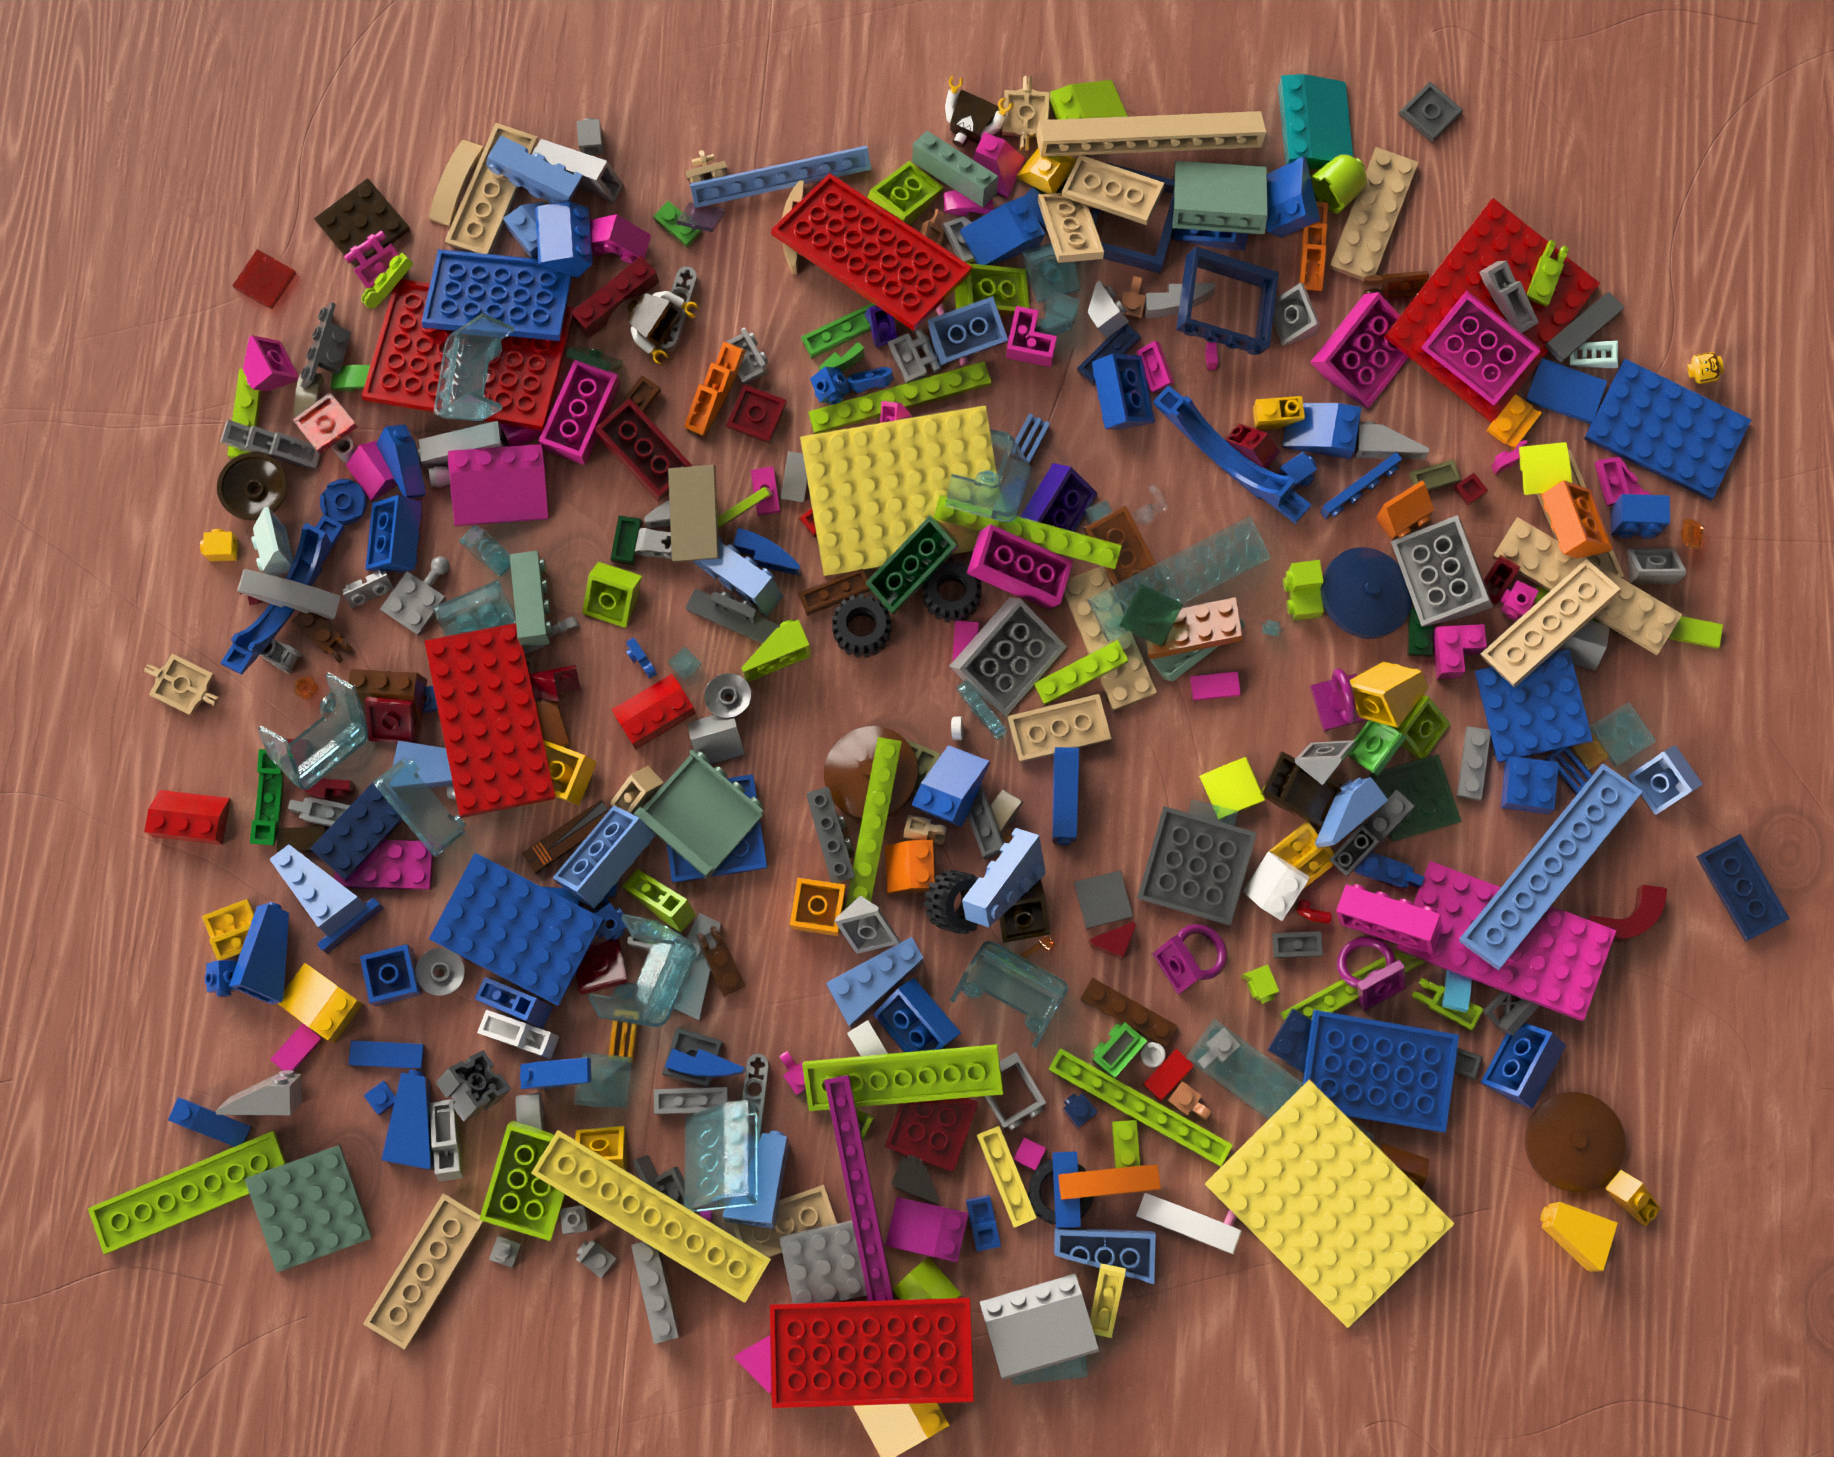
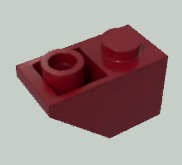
[1224,423,1281,469]

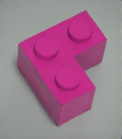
[590,214,651,263]
[1006,306,1057,367]
[1433,624,1487,680]

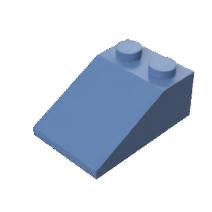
[1315,777,1388,848]

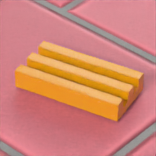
[608,1012,639,1064]

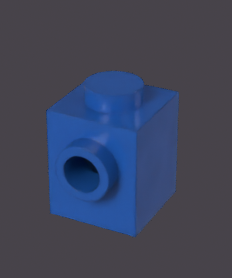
[1278,452,1317,491]

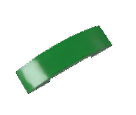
[250,749,284,846]

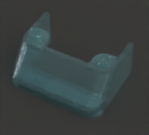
[434,313,515,421]
[945,429,1032,522]
[258,672,368,790]
[373,758,467,857]
[588,914,697,1027]
[950,941,1069,1048]

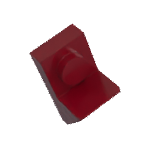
[529,665,581,701]

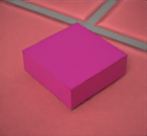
[1205,342,1218,371]
[1013,1137,1046,1171]

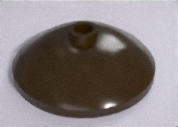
[217,452,288,520]

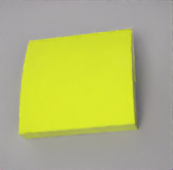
[1519,442,1572,495]
[1200,757,1266,820]

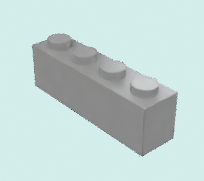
[631,1242,681,1344]

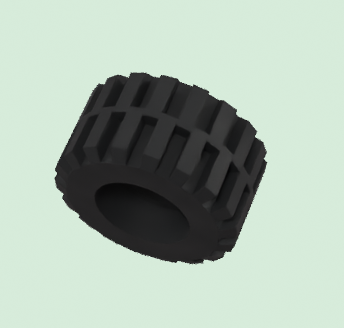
[922,559,981,623]
[832,594,892,658]
[924,870,981,934]

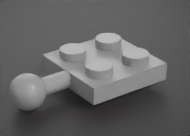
[380,556,450,636]

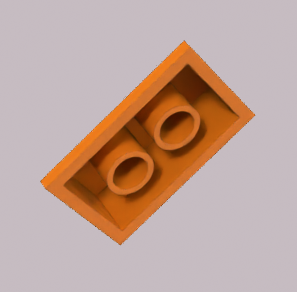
[1541,480,1613,559]

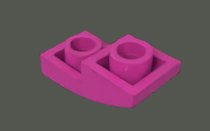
[944,190,994,217]

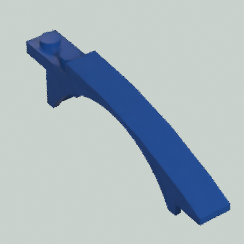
[1153,385,1311,524]
[221,515,345,675]

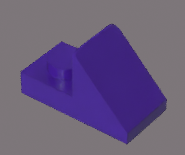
[864,305,897,348]

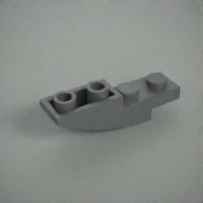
[1329,790,1416,876]

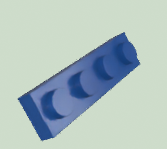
[1320,452,1402,519]

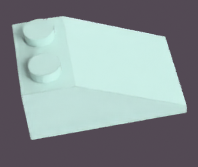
[251,507,294,576]

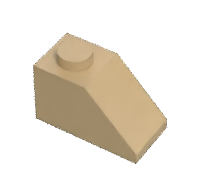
[609,766,664,814]

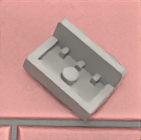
[721,327,769,385]

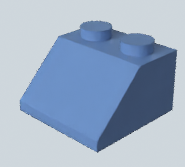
[503,202,546,259]
[1628,745,1703,815]

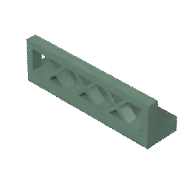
[1150,619,1246,682]

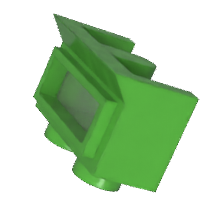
[1092,1022,1147,1078]

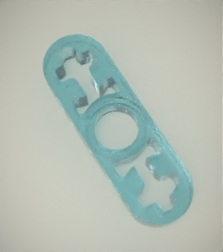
[955,680,1008,740]

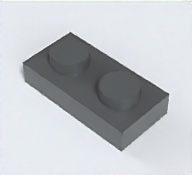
[1272,931,1323,959]

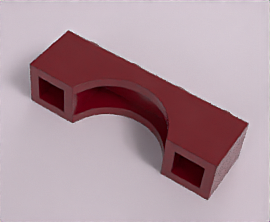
[571,256,659,338]

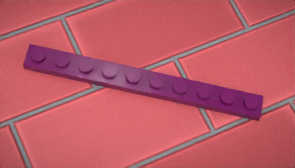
[824,1075,895,1301]

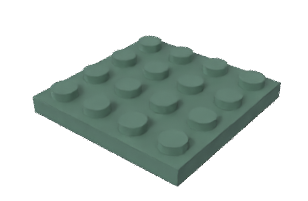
[245,1144,373,1273]

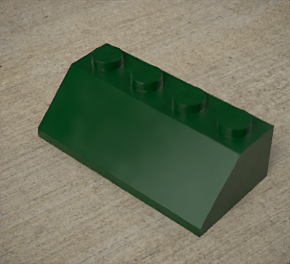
[865,515,959,615]

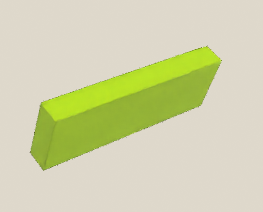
[718,487,773,530]

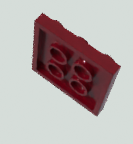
[884,1098,978,1173]

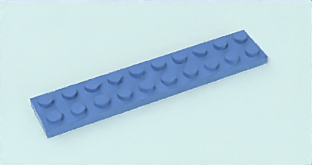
[1459,763,1643,971]

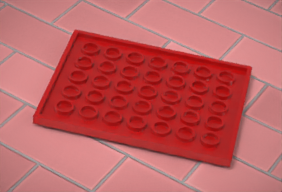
[1384,198,1600,423]
[361,279,575,431]

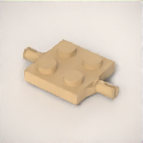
[1002,76,1049,151]
[144,654,219,717]

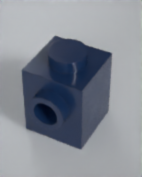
[1062,1093,1098,1130]

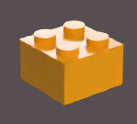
[790,878,846,936]

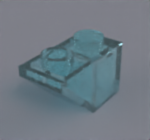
[1036,291,1080,336]
[459,524,511,577]

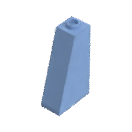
[388,741,453,792]
[723,1131,790,1229]

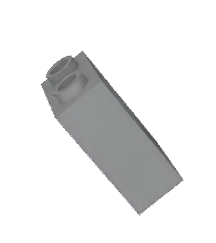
[984,1052,1046,1131]

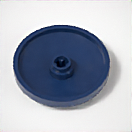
[1320,547,1412,639]

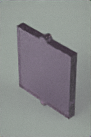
[677,202,725,232]

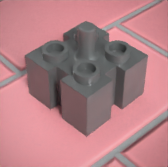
[435,1050,511,1122]

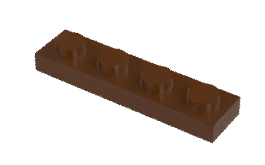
[1080,977,1178,1047]

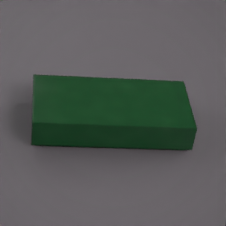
[610,516,642,565]

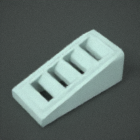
[1570,341,1619,368]

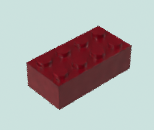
[595,398,693,502]

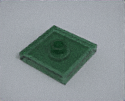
[566,346,623,371]
[1119,584,1183,648]

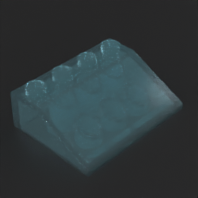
[684,1100,757,1212]

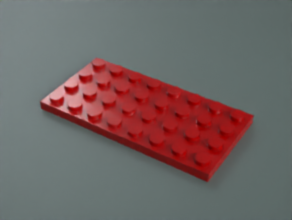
[771,173,972,331]
[424,623,555,818]
[770,1298,974,1408]

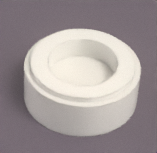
[951,716,963,740]
[1141,1042,1166,1068]

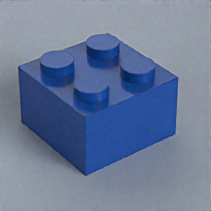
[1610,494,1670,539]
[1501,756,1559,815]
[360,944,423,1006]

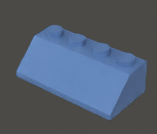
[553,806,655,908]

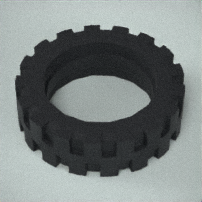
[1028,1160,1094,1225]

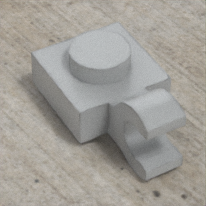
[1197,1028,1241,1068]

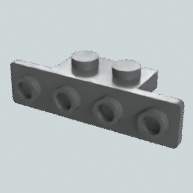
[300,302,352,389]
[686,589,779,644]
[806,787,855,883]
[633,1155,699,1213]

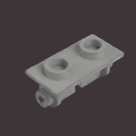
[342,570,394,608]

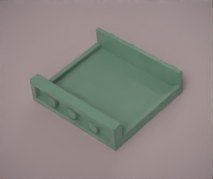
[1172,161,1267,234]
[634,749,765,879]

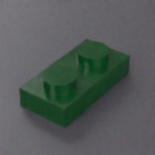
[1407,608,1433,657]

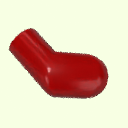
[1296,900,1332,924]

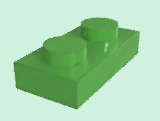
[653,201,702,248]

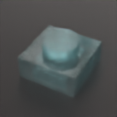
[668,646,701,680]

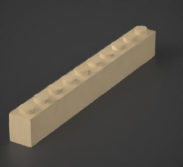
[1036,111,1266,157]

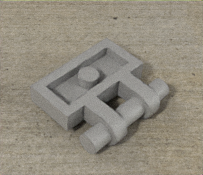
[888,329,942,383]

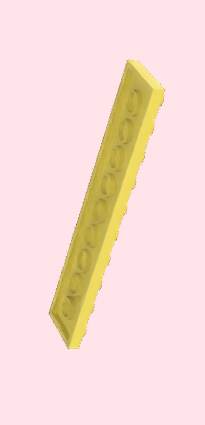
[531,1130,771,1303]

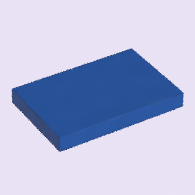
[1525,358,1607,425]

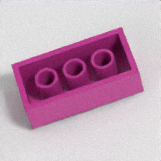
[539,359,621,466]
[966,524,1073,610]
[1336,884,1443,955]

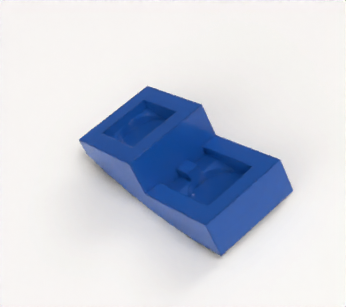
[966,1195,1001,1252]

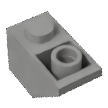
[1088,281,1129,338]

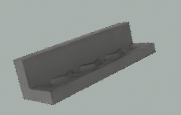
[1483,991,1540,1036]

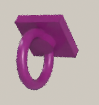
[1310,668,1367,732]
[1152,924,1227,995]
[1337,937,1406,1012]

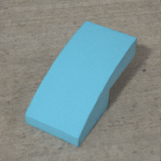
[1442,970,1472,1012]

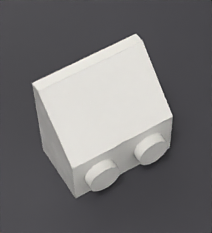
[1243,851,1310,921]

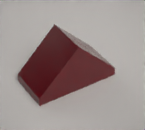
[1484,555,1521,604]
[1088,921,1136,960]

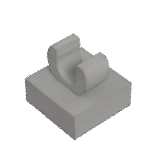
[489,1236,522,1268]

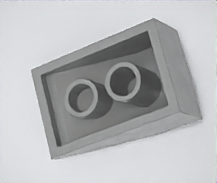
[216,1070,302,1115]

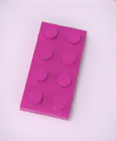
[334,840,434,890]

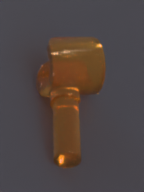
[1021,937,1055,959]

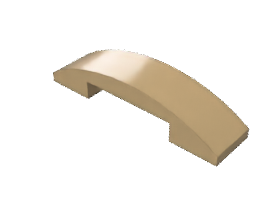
[429,140,484,227]
[782,180,805,275]

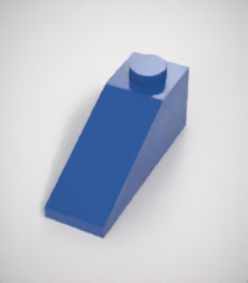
[1172,228,1248,251]
[376,424,426,498]
[475,977,553,1029]
[520,1057,591,1090]
[168,1097,252,1147]

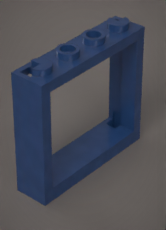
[1090,162,1174,274]
[1176,247,1279,355]

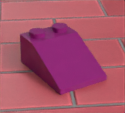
[885,1197,969,1263]

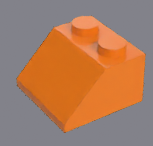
[1376,480,1434,541]
[885,840,935,894]

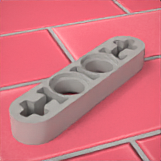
[659,266,698,352]
[737,1054,769,1150]

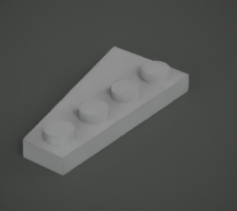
[656,913,722,1021]

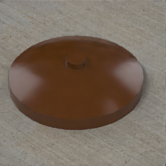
[824,726,919,820]
[1525,1092,1626,1192]

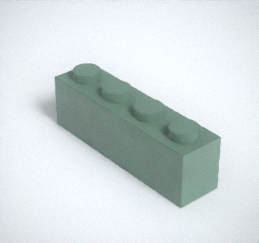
[912,131,998,208]
[510,550,553,648]

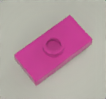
[750,466,781,516]

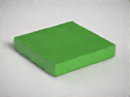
[1348,720,1406,776]

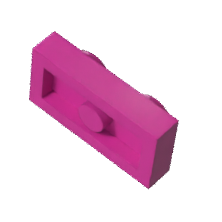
[1137,341,1174,393]

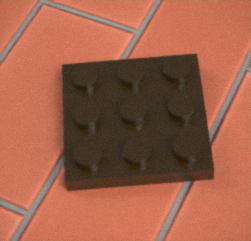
[314,178,410,268]

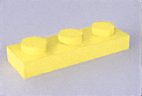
[1090,1264,1126,1338]

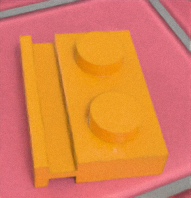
[1486,394,1542,450]

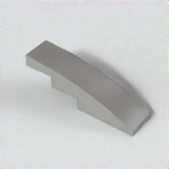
[220,419,322,469]
[237,569,341,620]

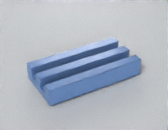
[1009,413,1050,465]

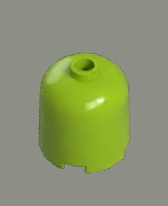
[1311,154,1367,213]

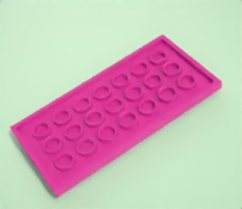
[1396,861,1616,1021]

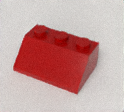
[611,674,696,750]
[144,790,231,845]

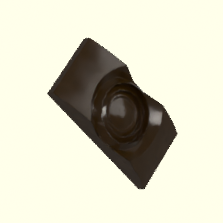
[1260,751,1342,830]

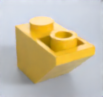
[1253,396,1305,430]
[1605,1170,1661,1227]

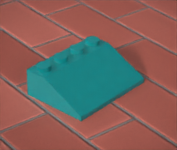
[1278,74,1353,169]

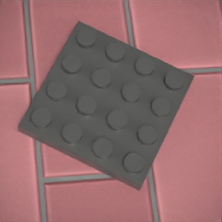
[1137,806,1257,926]

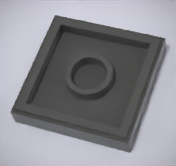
[1399,82,1463,143]
[1074,870,1133,929]
[662,1028,724,1088]

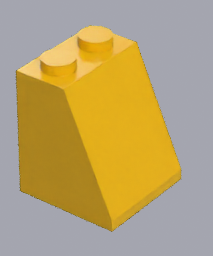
[1349,662,1429,728]
[1540,1202,1618,1272]

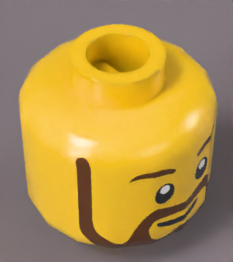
[1687,352,1724,384]

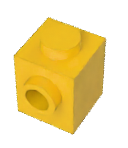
[200,529,238,561]

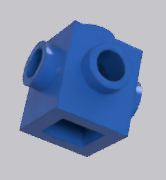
[810,367,850,405]
[593,901,627,941]
[205,960,238,997]

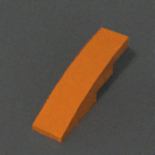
[1299,202,1328,292]
[684,341,746,436]
[1058,1164,1161,1200]

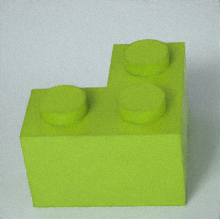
[1283,560,1324,621]

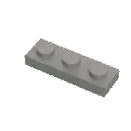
[1456,726,1490,801]
[654,1087,728,1115]

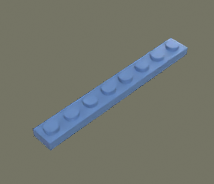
[690,146,871,208]

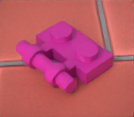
[344,231,399,288]

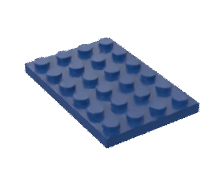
[422,249,573,341]
[1584,359,1752,501]
[429,853,604,1006]
[1302,1010,1459,1133]

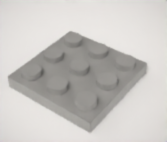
[779,1220,867,1304]

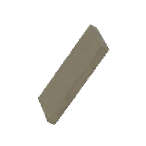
[668,465,720,562]

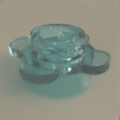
[1261,620,1284,637]

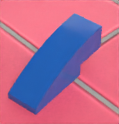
[733,528,801,576]
[665,1049,746,1078]

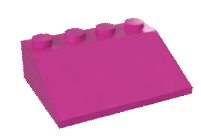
[1421,290,1540,405]
[1310,292,1409,409]
[448,444,548,526]

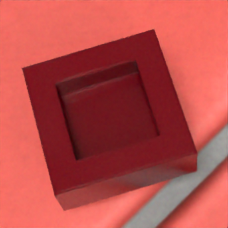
[1454,473,1488,506]

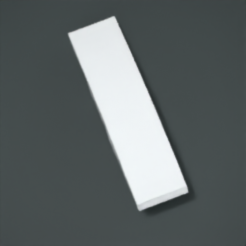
[1136,1193,1242,1254]

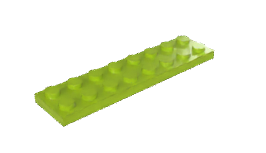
[802,1044,1004,1111]
[88,1131,287,1255]

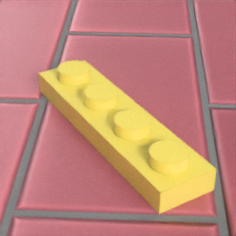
[976,1126,1037,1228]

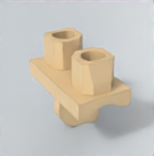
[686,150,727,183]

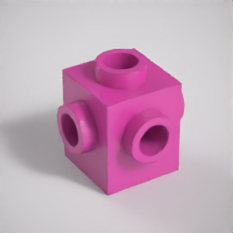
[1500,580,1539,620]

